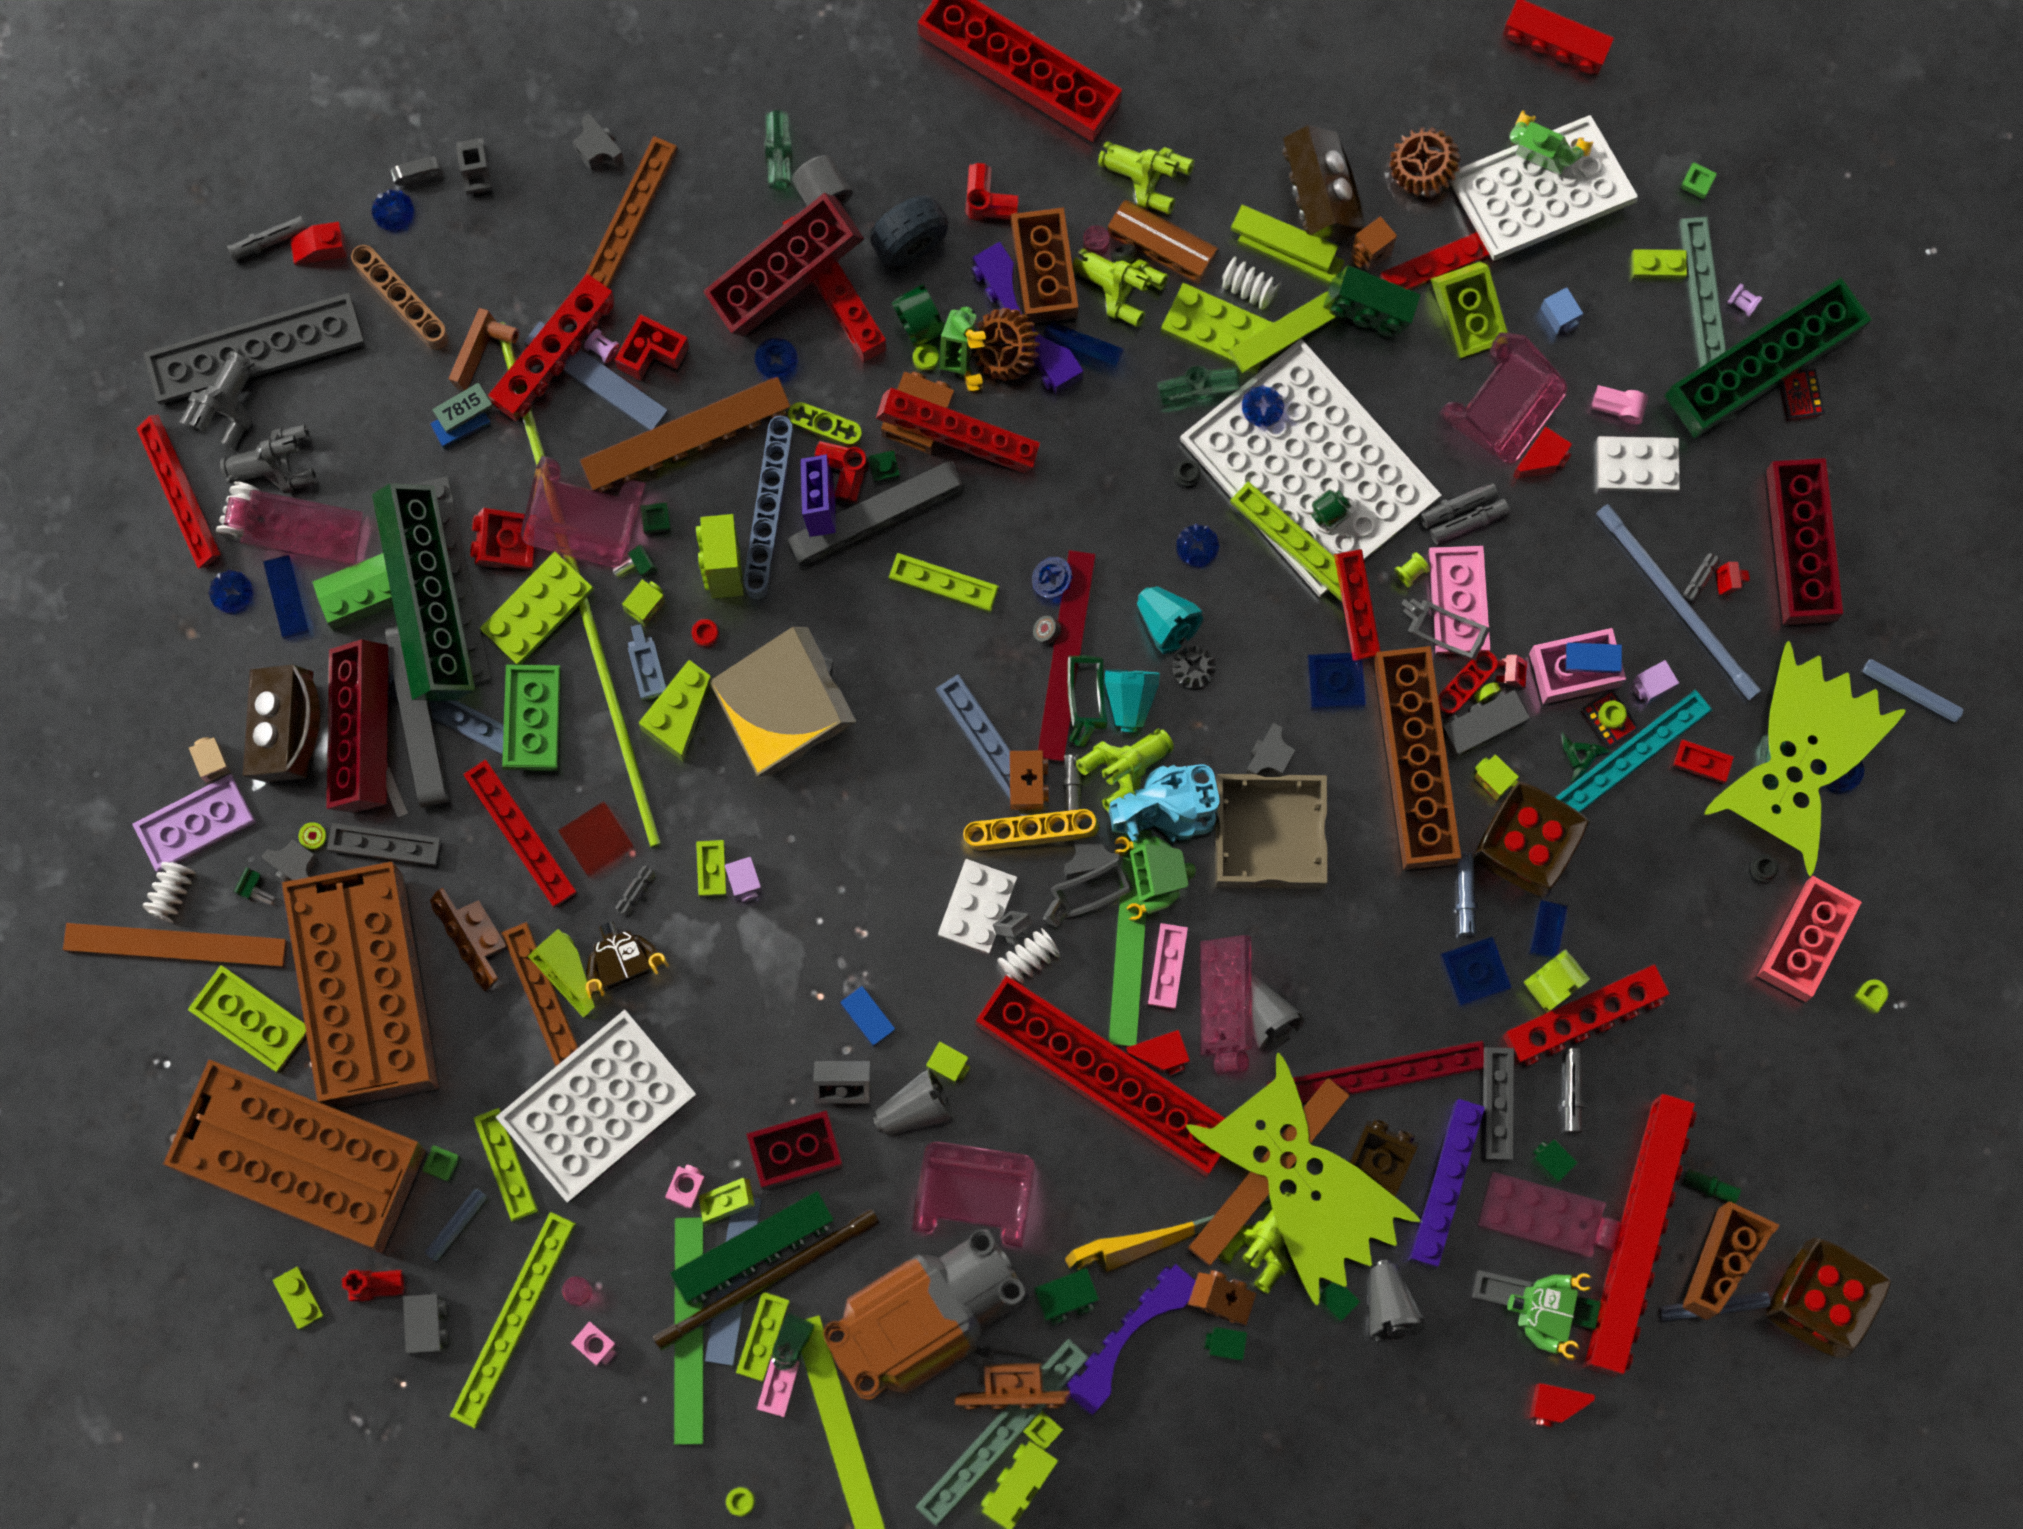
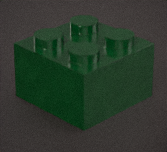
[1033,1268,1099,1326]

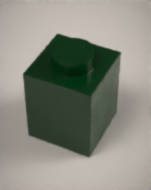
[1531,1139,1578,1185]
[1319,1280,1361,1324]
[1204,1327,1247,1362]

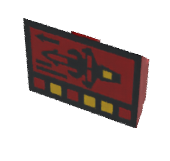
[1782,368,1825,420]
[1581,689,1640,748]

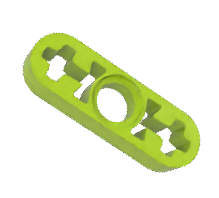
[788,402,862,448]

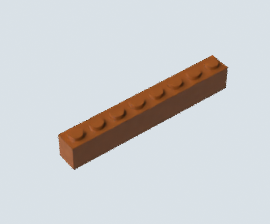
[579,377,790,493]

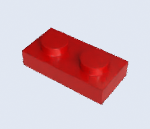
[1672,739,1734,784]

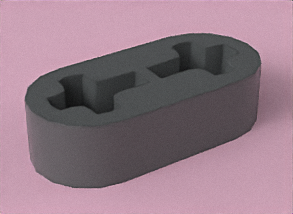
[391,157,443,186]

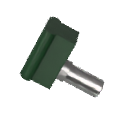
[613,545,658,578]
[233,867,275,905]

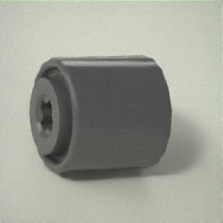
[792,155,853,206]

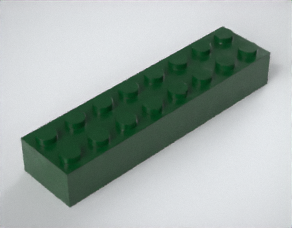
[1664,277,1872,438]
[372,483,475,701]

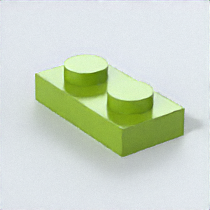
[1632,249,1687,279]
[696,840,727,897]
[698,1178,755,1224]
[273,1266,325,1330]

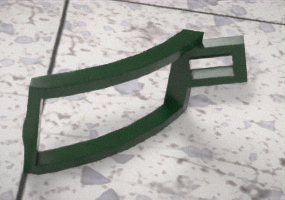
[1068,655,1108,748]

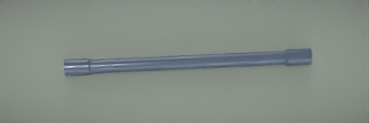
[1596,504,1762,700]

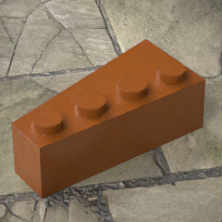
[1682,1201,1780,1320]

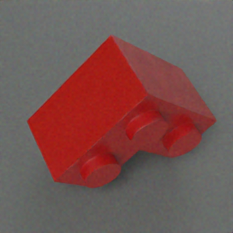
[615,314,690,381]

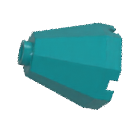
[1137,586,1204,654]
[1104,670,1160,732]

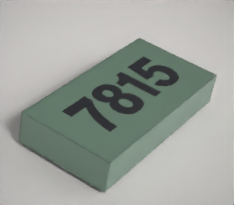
[432,383,493,434]

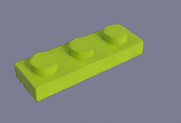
[736,1292,790,1382]

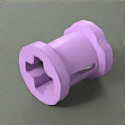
[1727,283,1762,317]
[584,329,620,363]

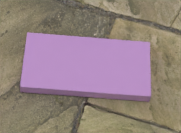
[132,774,256,873]

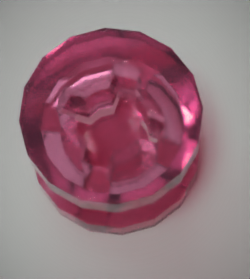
[1083,225,1110,256]
[562,1276,592,1306]

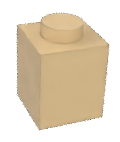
[189,737,231,783]

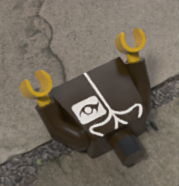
[585,921,669,999]

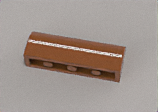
[1107,199,1219,284]

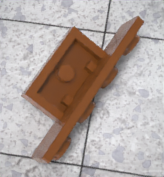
[430,888,506,991]
[955,1363,1071,1409]

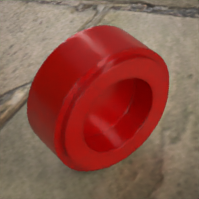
[691,619,719,648]

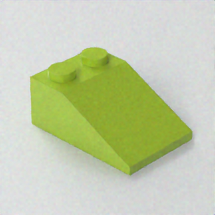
[1431,262,1510,358]

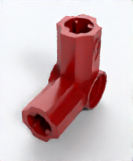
[965,163,1018,220]
[815,441,869,504]
[342,1270,404,1302]

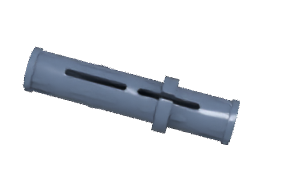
[1456,852,1478,936]

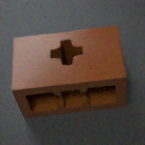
[1351,216,1397,273]
[1009,750,1049,810]
[1188,1270,1257,1325]

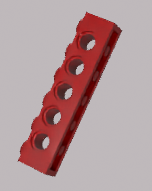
[782,214,886,363]
[488,273,615,422]
[876,388,1040,473]
[1503,964,1669,1067]

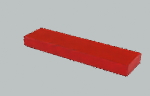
[1334,549,1381,660]

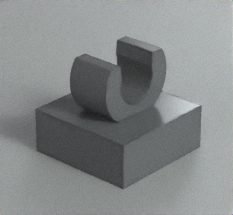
[993,911,1032,945]

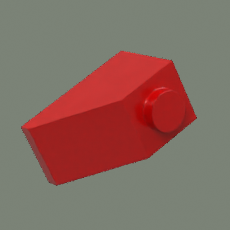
[291,222,347,265]
[1513,426,1572,479]
[1125,1030,1190,1075]
[1530,1383,1595,1428]

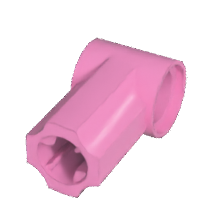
[1592,385,1648,424]

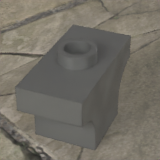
[572,113,624,170]
[456,138,492,195]
[1246,723,1295,777]
[1064,835,1119,879]
[261,839,318,882]

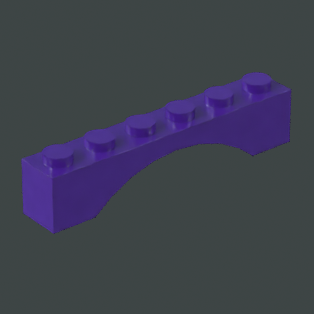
[971,242,1083,395]
[1408,1099,1485,1270]
[1066,1264,1195,1417]

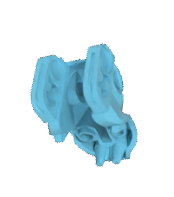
[1109,764,1219,843]

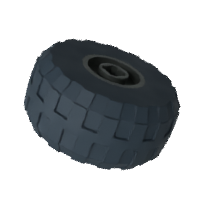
[870,195,949,267]

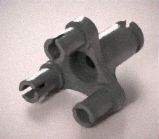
[179,351,255,450]
[220,424,318,494]

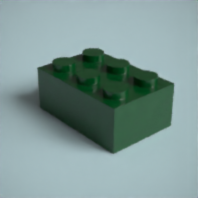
[1323,265,1421,337]

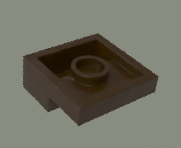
[1349,1119,1418,1197]

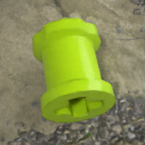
[1394,552,1430,588]

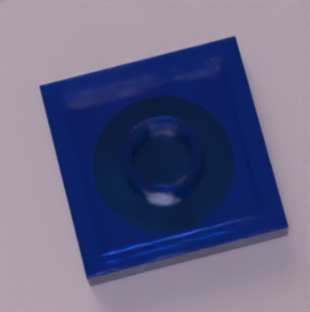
[1307,653,1366,710]
[1440,936,1512,1007]

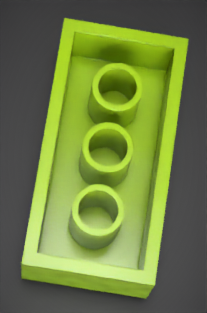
[696,514,744,599]

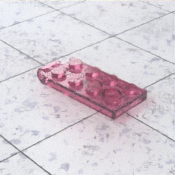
[224,490,363,566]
[1200,935,1252,1075]
[1478,1172,1622,1257]

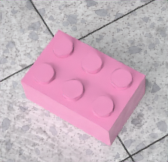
[1529,628,1626,705]

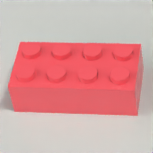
[1757,876,1862,1002]

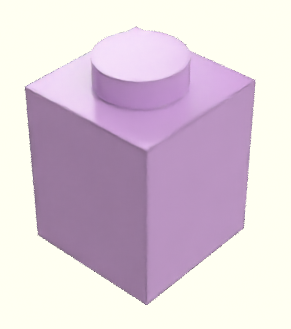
[1633,660,1679,704]
[725,857,762,902]

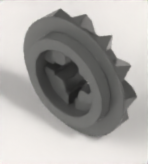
[1172,645,1216,689]

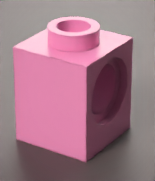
[665,1165,706,1211]
[571,1322,617,1367]

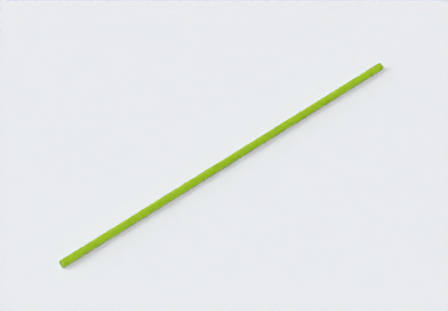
[499,322,661,847]

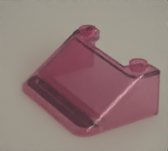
[1439,332,1567,463]
[521,456,646,567]
[912,1141,1035,1247]

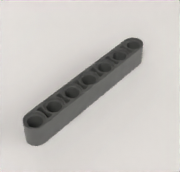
[788,461,965,565]
[385,627,449,808]

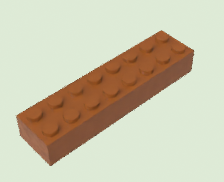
[1374,646,1461,870]

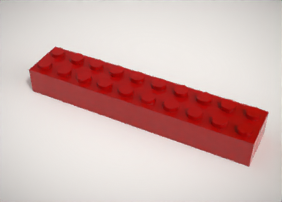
[975,975,1226,1177]
[1583,1094,1697,1377]

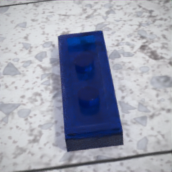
[1043,321,1124,366]
[263,555,310,639]

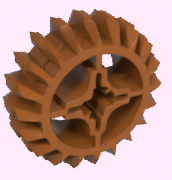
[1389,126,1461,197]
[973,308,1041,381]

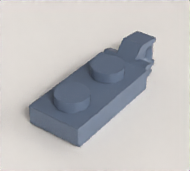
[628,624,666,701]

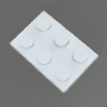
[1597,436,1679,492]
[938,859,1017,955]

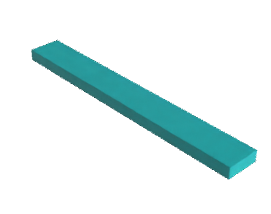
[1555,689,1712,813]

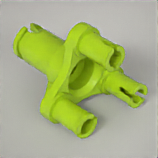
[1098,141,1195,214]
[1072,248,1168,327]
[1076,728,1174,813]
[1218,1192,1294,1293]

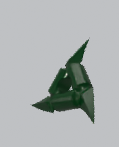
[1562,731,1612,783]

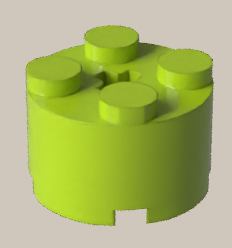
[1524,949,1590,1013]

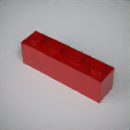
[1502,0,1614,75]

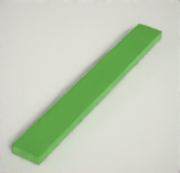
[1109,830,1152,1047]
[674,1218,704,1445]

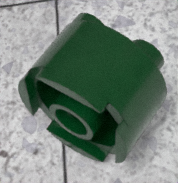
[891,284,945,347]

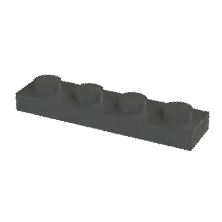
[327,823,441,867]
[1483,1047,1514,1160]

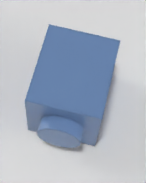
[1541,287,1583,334]

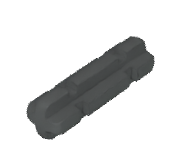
[1683,553,1720,602]
[616,866,655,916]

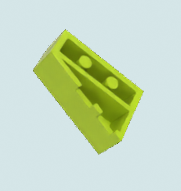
[639,660,711,762]
[981,1441,1058,1529]

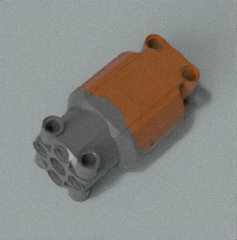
[823,1229,1030,1401]

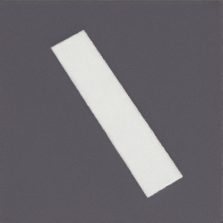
[386,767,408,817]

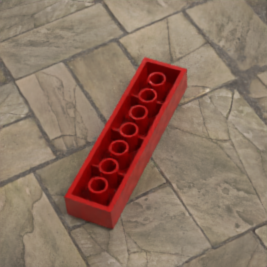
[918,0,1122,142]

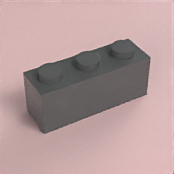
[1442,690,1530,760]

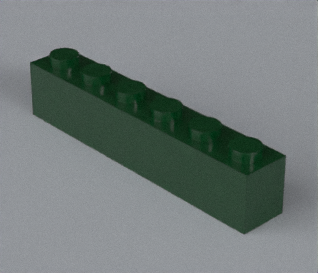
[669,1191,834,1306]

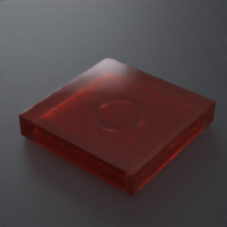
[558,801,634,877]

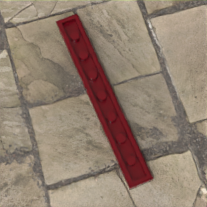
[1038,550,1095,763]
[1267,1040,1484,1105]

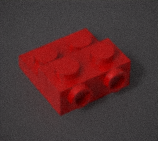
[470,508,536,570]

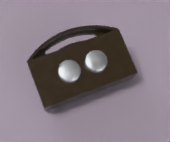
[1282,125,1364,242]
[243,664,320,782]

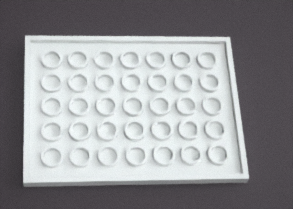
[1180,339,1441,597]

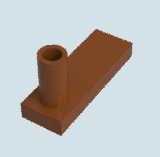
[449,308,519,391]

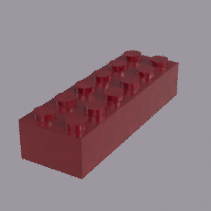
[703,192,864,337]
[1766,458,1843,625]
[326,639,389,813]

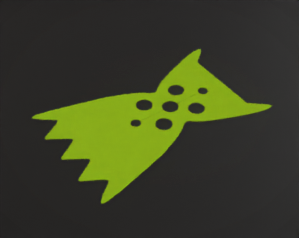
[1705,641,1905,876]
[1186,1053,1420,1305]

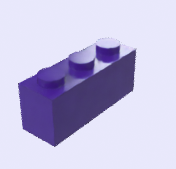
[801,454,836,537]

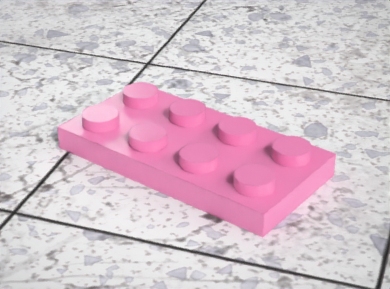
[1429,546,1490,655]

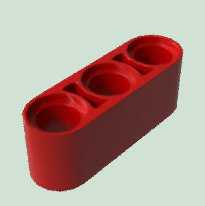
[1438,651,1498,719]

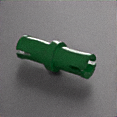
[1682,1168,1741,1204]

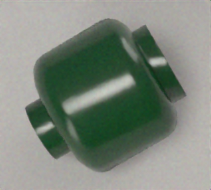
[1311,489,1352,529]

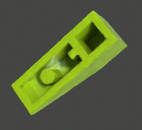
[528,929,595,1018]

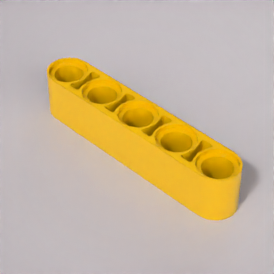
[963,809,1099,851]

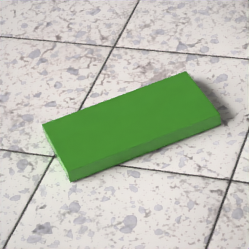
[502,665,561,771]

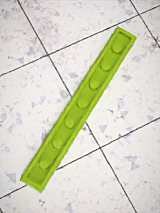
[450,1212,576,1429]
[793,1315,885,1529]

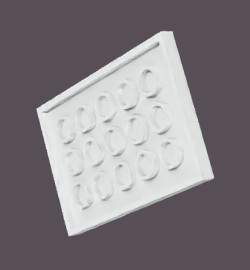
[1449,115,1638,261]
[496,1010,696,1203]

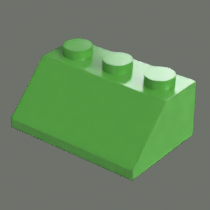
[313,553,393,631]

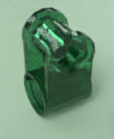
[772,1313,815,1371]

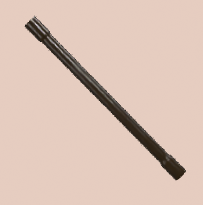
[652,1209,879,1351]

